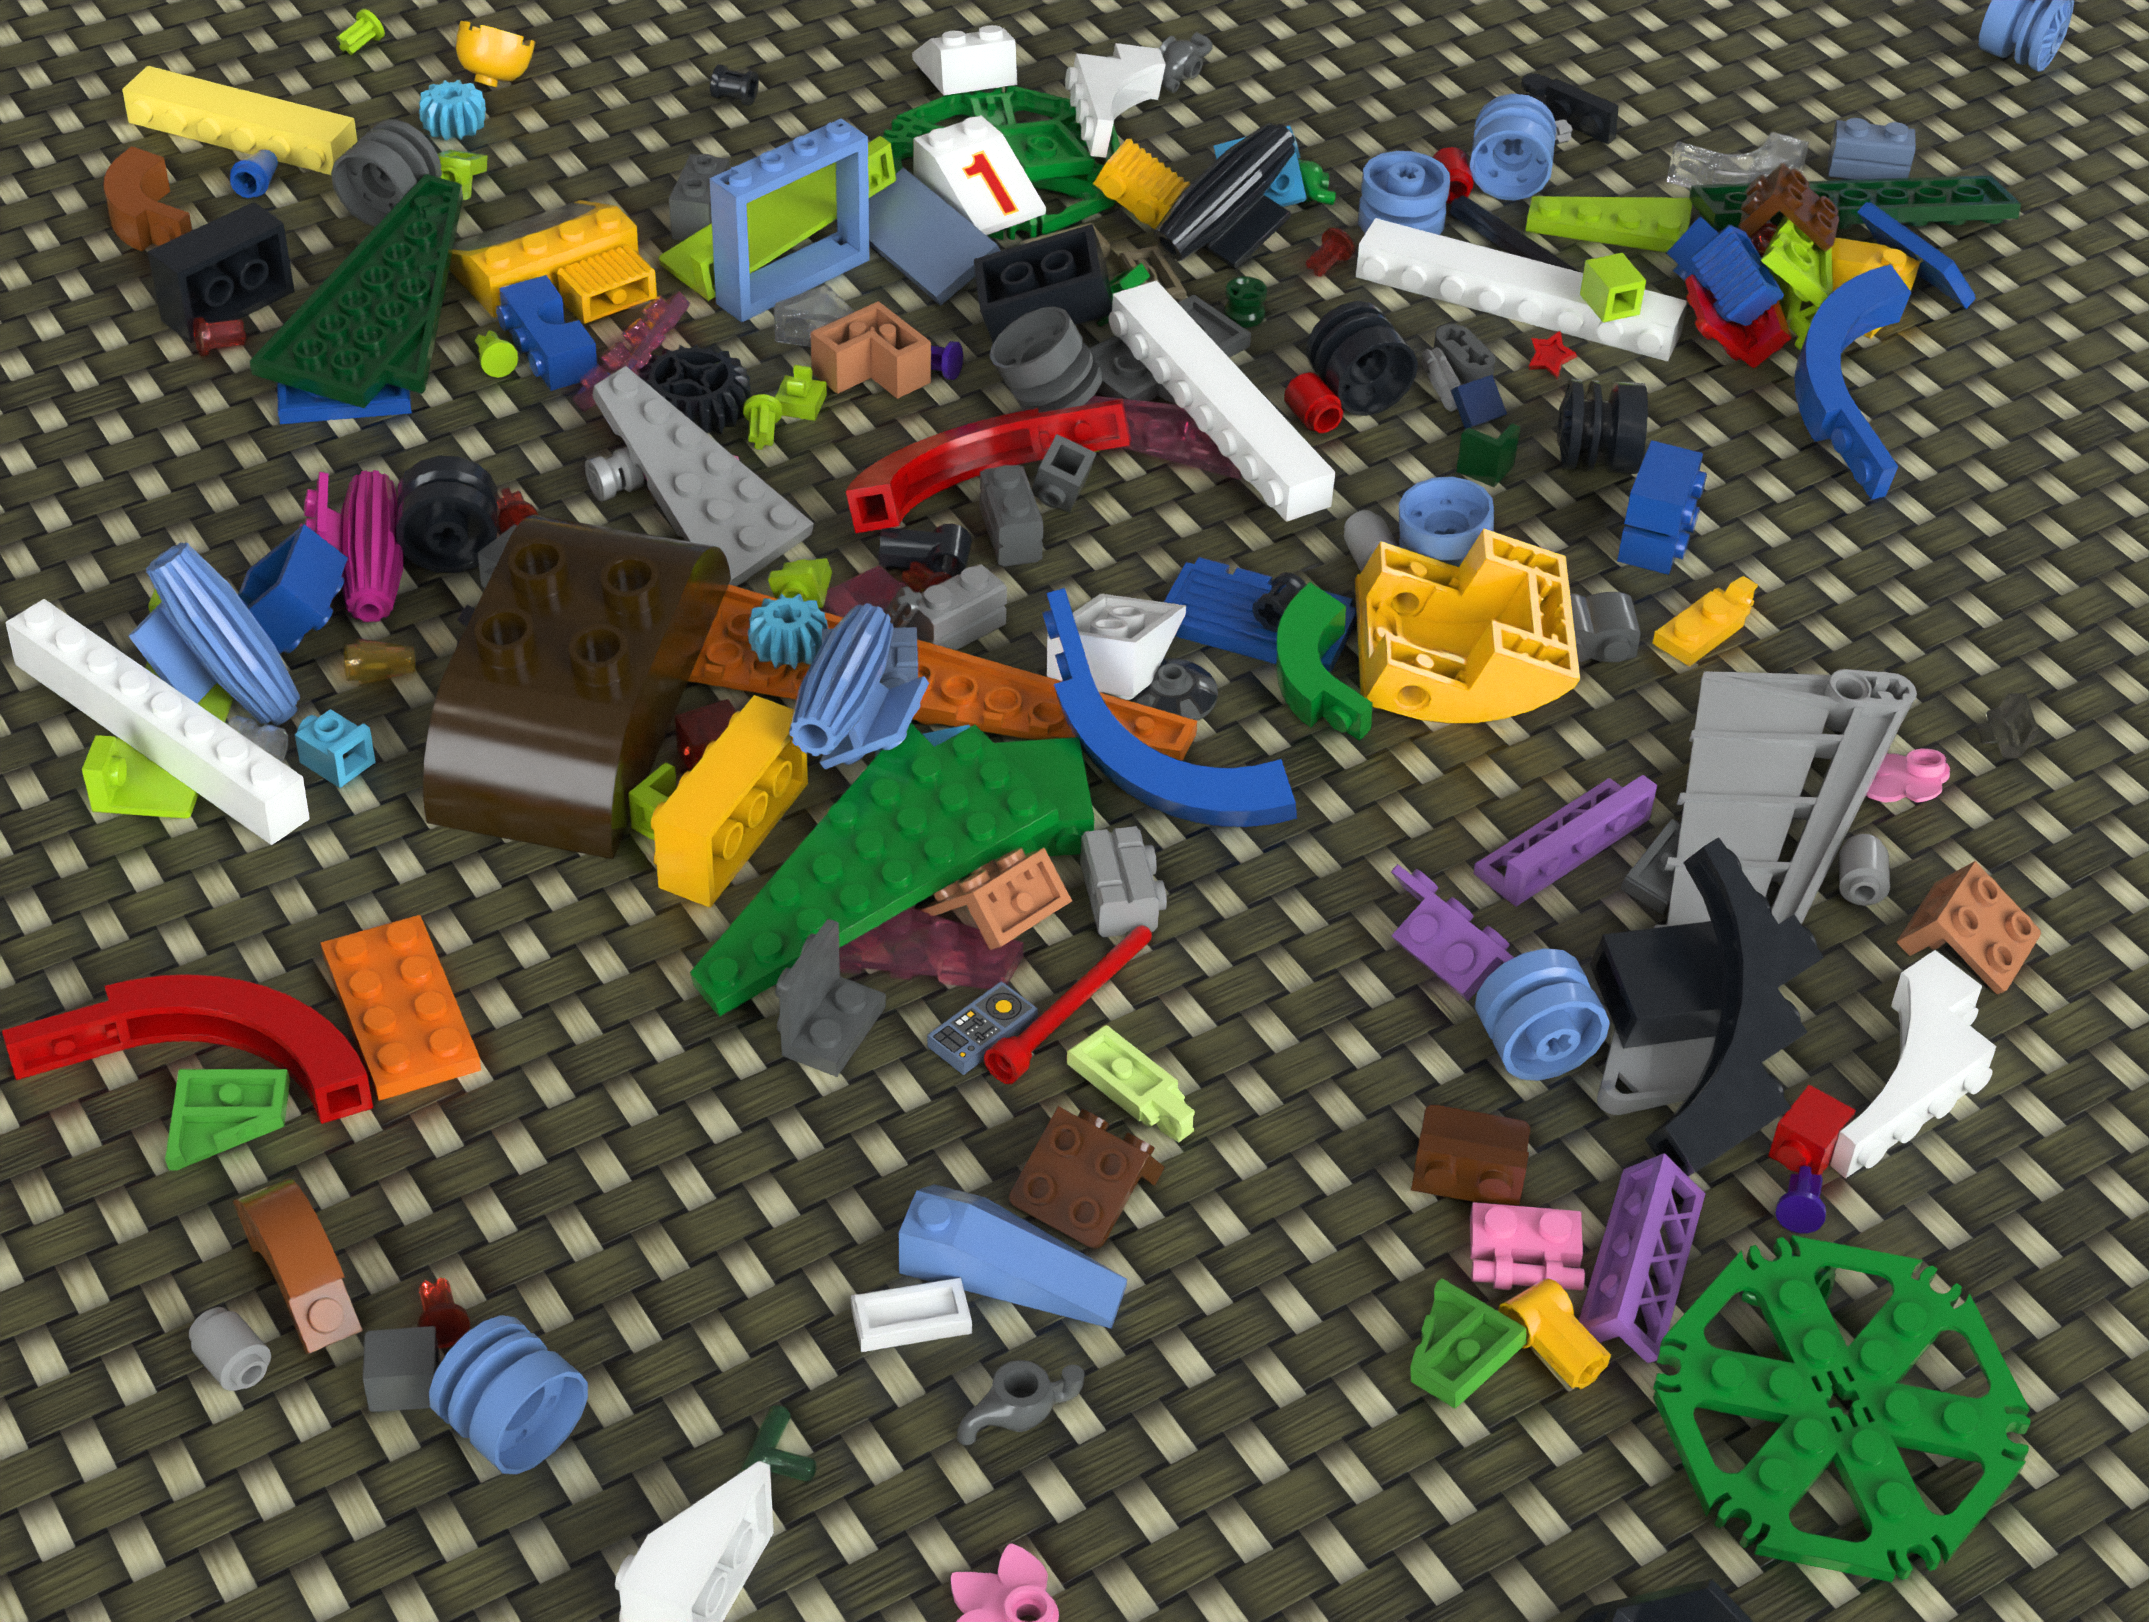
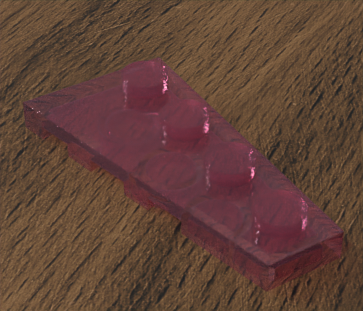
[572,291,690,412]
[1085,396,1241,480]
[839,908,1024,989]

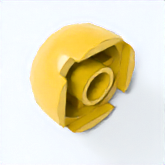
[456,21,535,88]

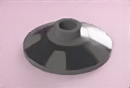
[1128,658,1218,721]

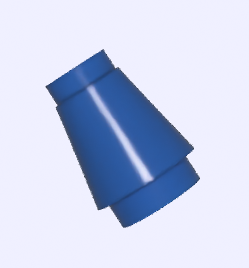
[230,149,278,198]

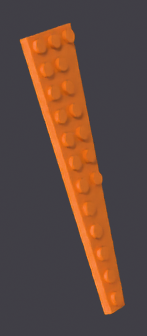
[688,584,1197,761]

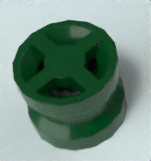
[1224,276,1267,327]

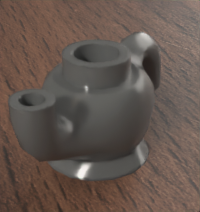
[1159,32,1212,93]
[956,1360,1085,1445]

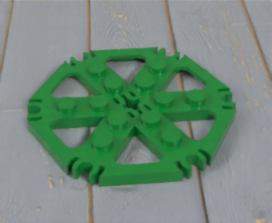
[882,85,1120,240]
[1653,1235,2030,1582]

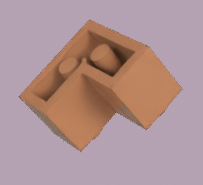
[811,301,931,399]

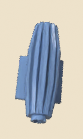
[128,542,300,726]
[789,603,929,769]

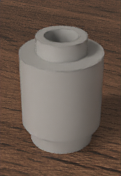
[1344,510,1398,572]
[1839,834,1890,906]
[189,1307,271,1391]

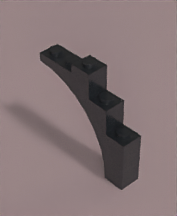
[1645,837,1824,1176]

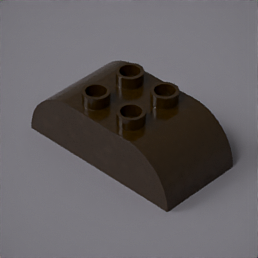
[423,515,731,859]

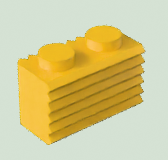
[1093,139,1190,230]
[557,244,657,325]

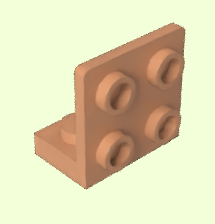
[921,847,1072,950]
[1896,861,2041,994]

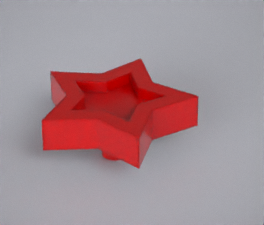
[1529,330,1577,379]

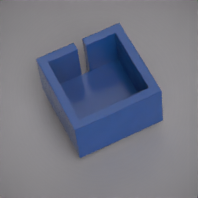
[1617,440,1707,575]
[238,524,348,654]

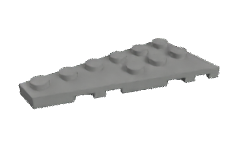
[592,366,814,586]

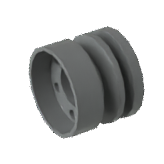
[331,119,442,227]
[990,307,1103,413]

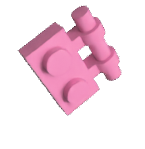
[1470,1202,1585,1291]

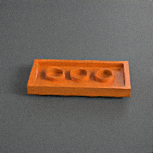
[320,915,481,1101]

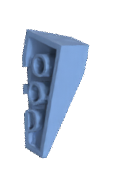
[899,1184,1127,1329]

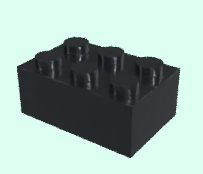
[148,202,295,343]
[973,224,1113,343]

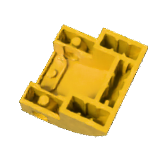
[1355,528,1580,723]

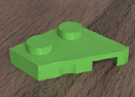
[165,1069,290,1170]
[1410,1278,1527,1409]

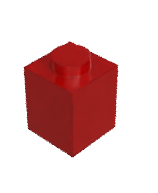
[1768,1085,1856,1175]

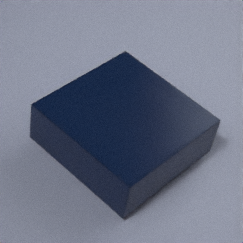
[1450,375,1507,429]

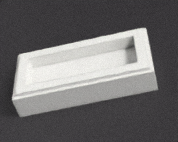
[851,1277,972,1352]

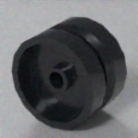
[396,456,497,573]

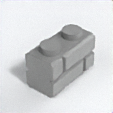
[906,564,1007,650]
[1080,826,1167,937]

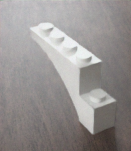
[1065,43,1166,158]
[1830,950,1997,1179]

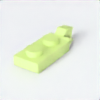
[1067,1025,1195,1143]

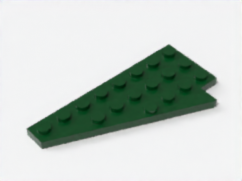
[249,174,463,408]

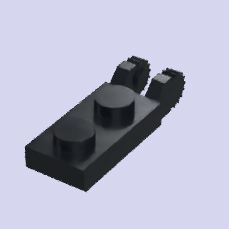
[1521,73,1619,145]

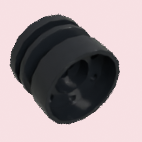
[1306,301,1418,416]
[1557,379,1648,474]

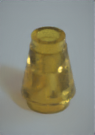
[344,638,415,685]

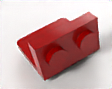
[1685,274,1792,369]

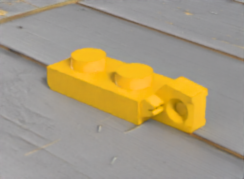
[1652,576,1758,667]

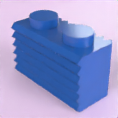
[1691,225,1784,326]

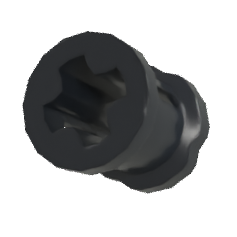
[710,64,759,106]
[1252,572,1307,632]

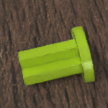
[336,9,385,56]
[475,330,518,378]
[743,394,782,450]

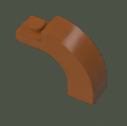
[103,146,192,251]
[233,1178,363,1354]

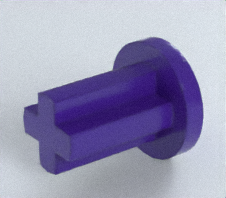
[931,341,963,380]
[1776,1166,1826,1234]

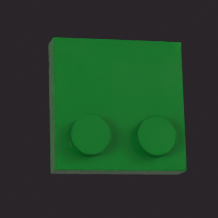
[994,119,1095,182]

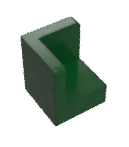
[1456,423,1520,487]

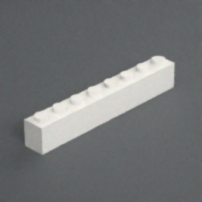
[1356,218,1688,361]
[1109,280,1335,522]
[5,599,310,845]

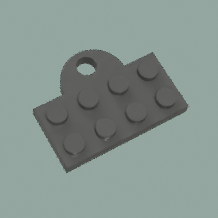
[1089,295,1251,412]

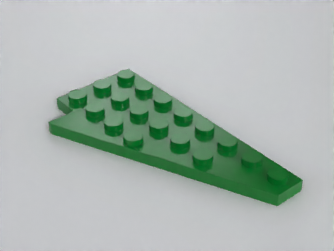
[690,723,1060,1017]

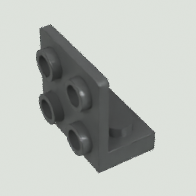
[775,918,886,1077]

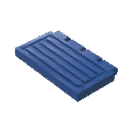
[1164,557,1357,674]

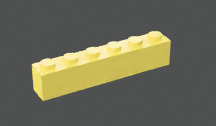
[122,66,357,175]

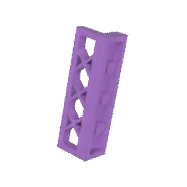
[1473,775,1657,907]
[1579,1153,1705,1363]

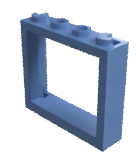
[709,118,869,323]

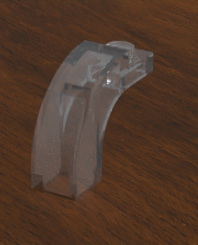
[1667,132,1809,189]

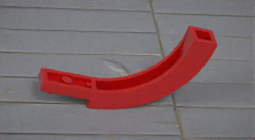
[846,399,1131,533]
[2,974,373,1124]

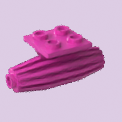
[299,470,403,622]

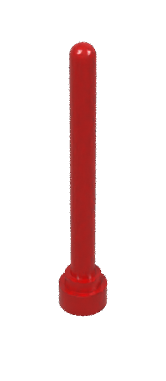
[984,925,1152,1084]

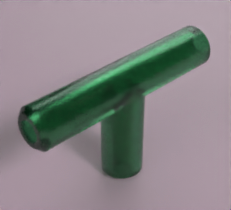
[737,1405,817,1482]

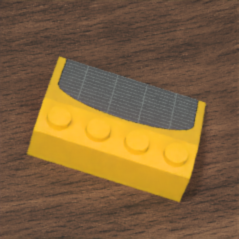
[449,200,639,318]

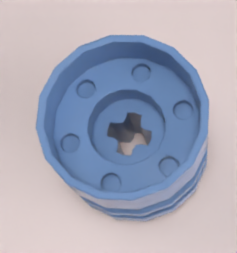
[1979,0,2074,71]
[1469,93,1557,201]
[1399,477,1494,567]
[429,1315,588,1474]

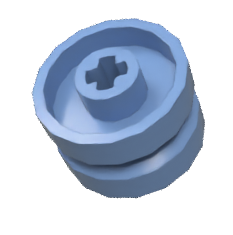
[1358,151,1450,235]
[1475,948,1610,1081]

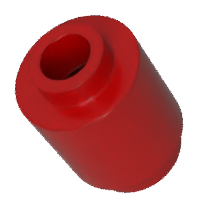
[1432,147,1473,204]
[1284,372,1343,433]

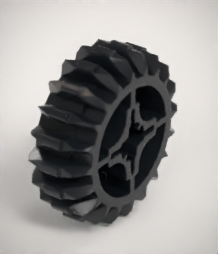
[637,344,751,434]

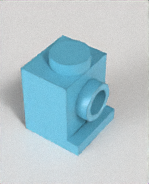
[295,709,376,788]

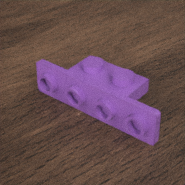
[1391,864,1515,1001]

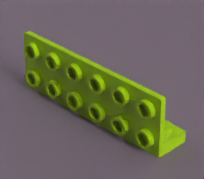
[658,136,896,301]
[82,589,234,819]

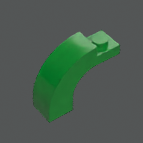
[1276,582,1373,741]

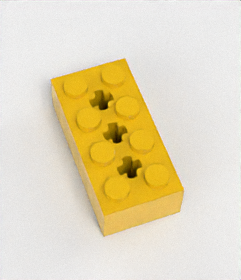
[651,695,808,908]

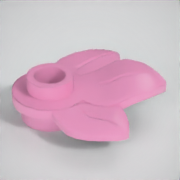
[1866,749,1950,803]
[951,1543,1059,1622]

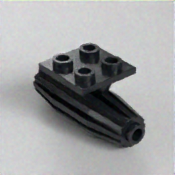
[1153,123,1295,270]

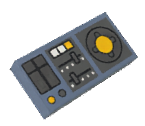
[927,981,1038,1075]

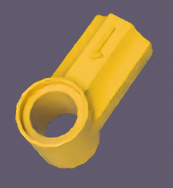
[1499,1278,1611,1390]

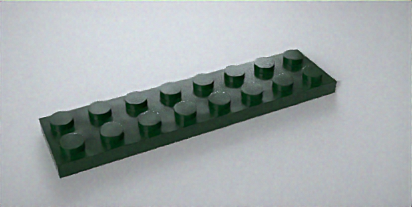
[1689,175,2021,232]

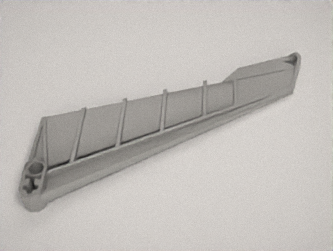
[1597,669,1917,1115]

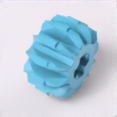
[419,80,486,140]
[748,593,828,670]

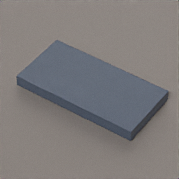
[869,167,1000,306]

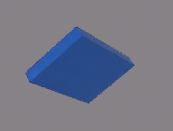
[1857,202,1976,309]
[277,382,412,424]

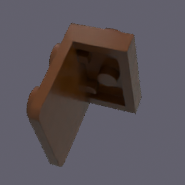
[1739,163,1839,251]
[1411,1105,1530,1206]
[1009,1106,1165,1249]

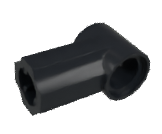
[879,523,972,582]

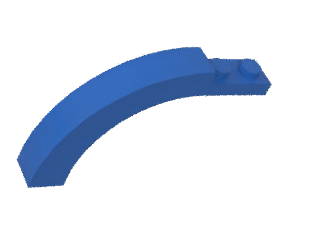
[1794,264,1911,500]
[1042,588,1297,827]

